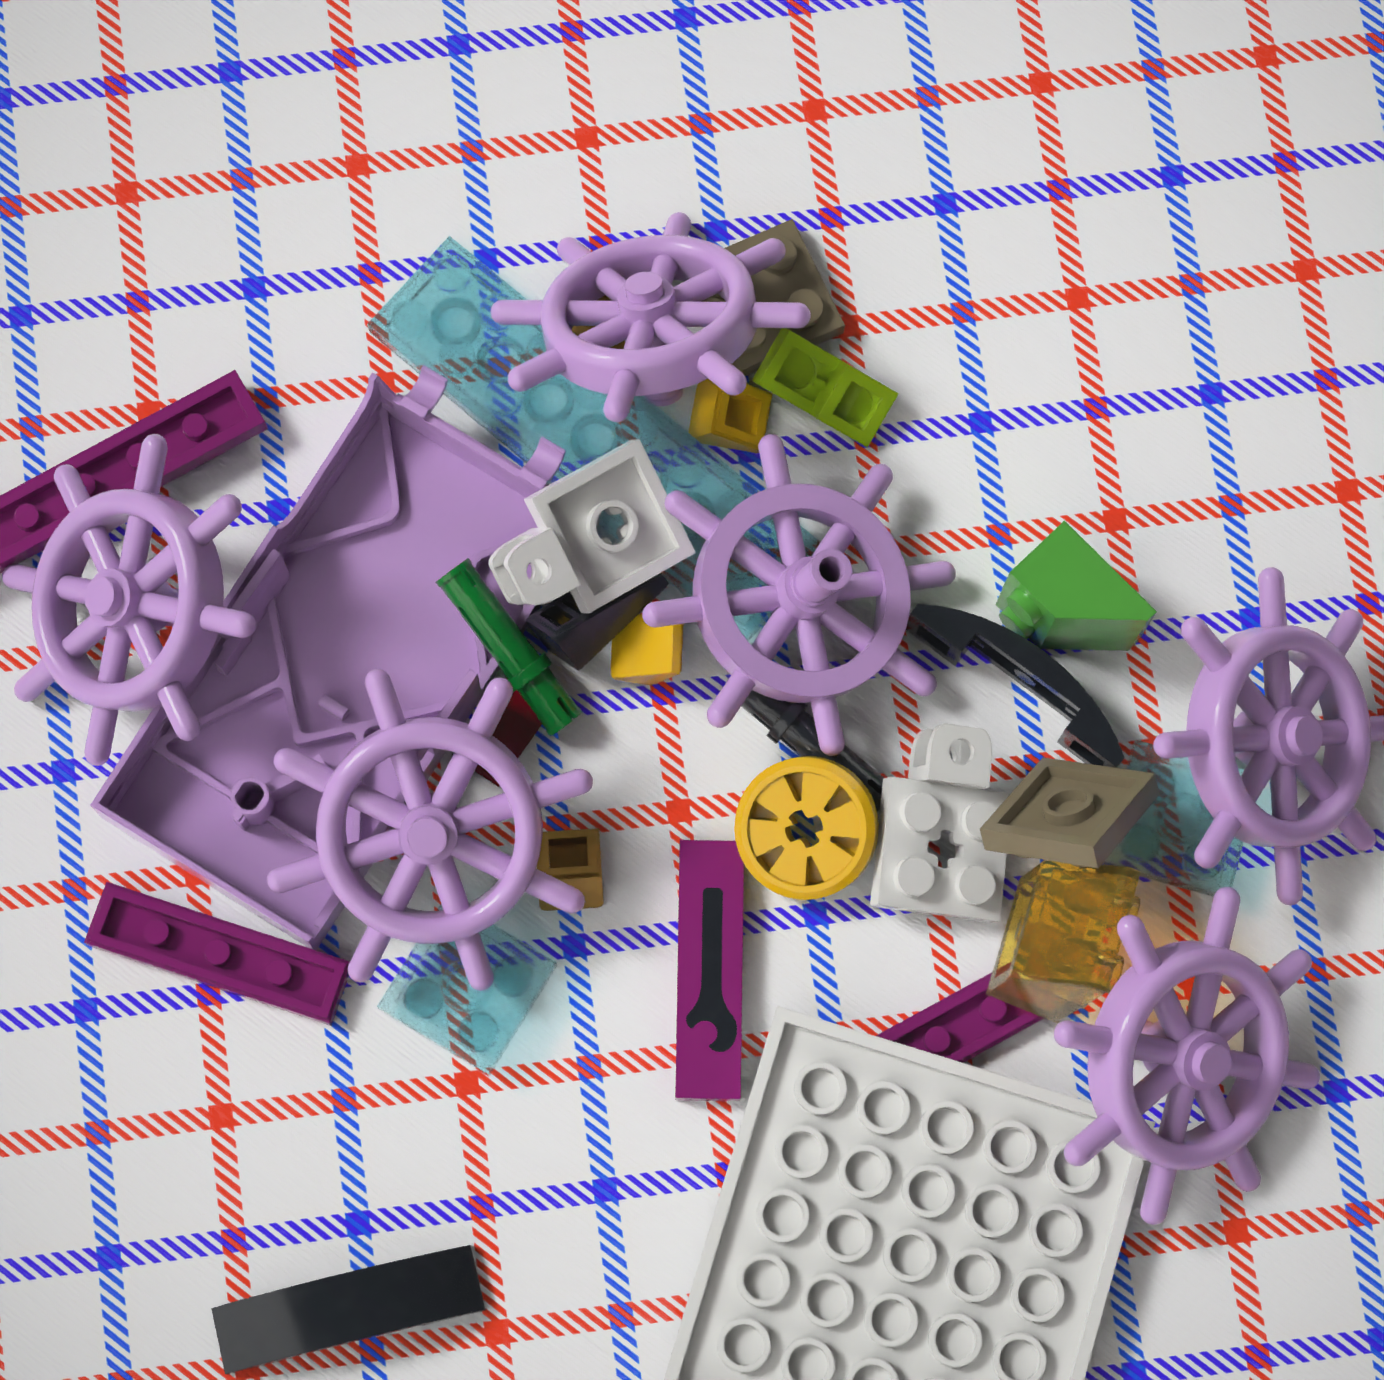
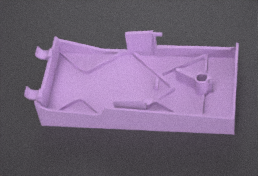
[90,365,566,950]

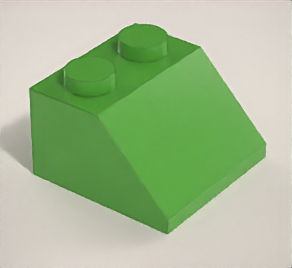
[995,520,1157,651]

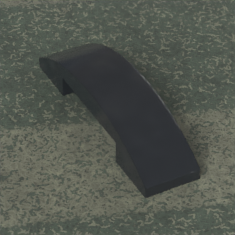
[906,604,1125,768]
[211,1245,486,1374]

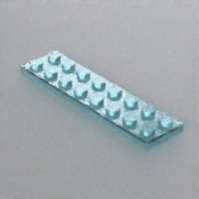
[367,235,820,642]

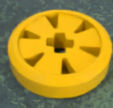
[735,756,879,900]

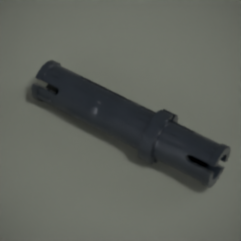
[741,690,884,813]

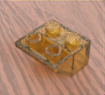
[986,860,1141,1023]

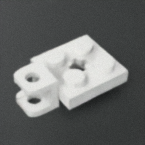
[488,439,696,613]
[870,723,1011,923]

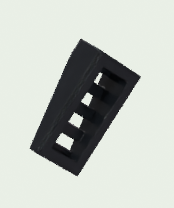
[525,574,669,671]

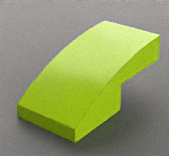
[752,328,899,448]

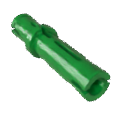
[435,558,583,736]

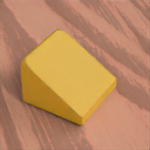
[688,379,773,453]
[610,614,684,686]

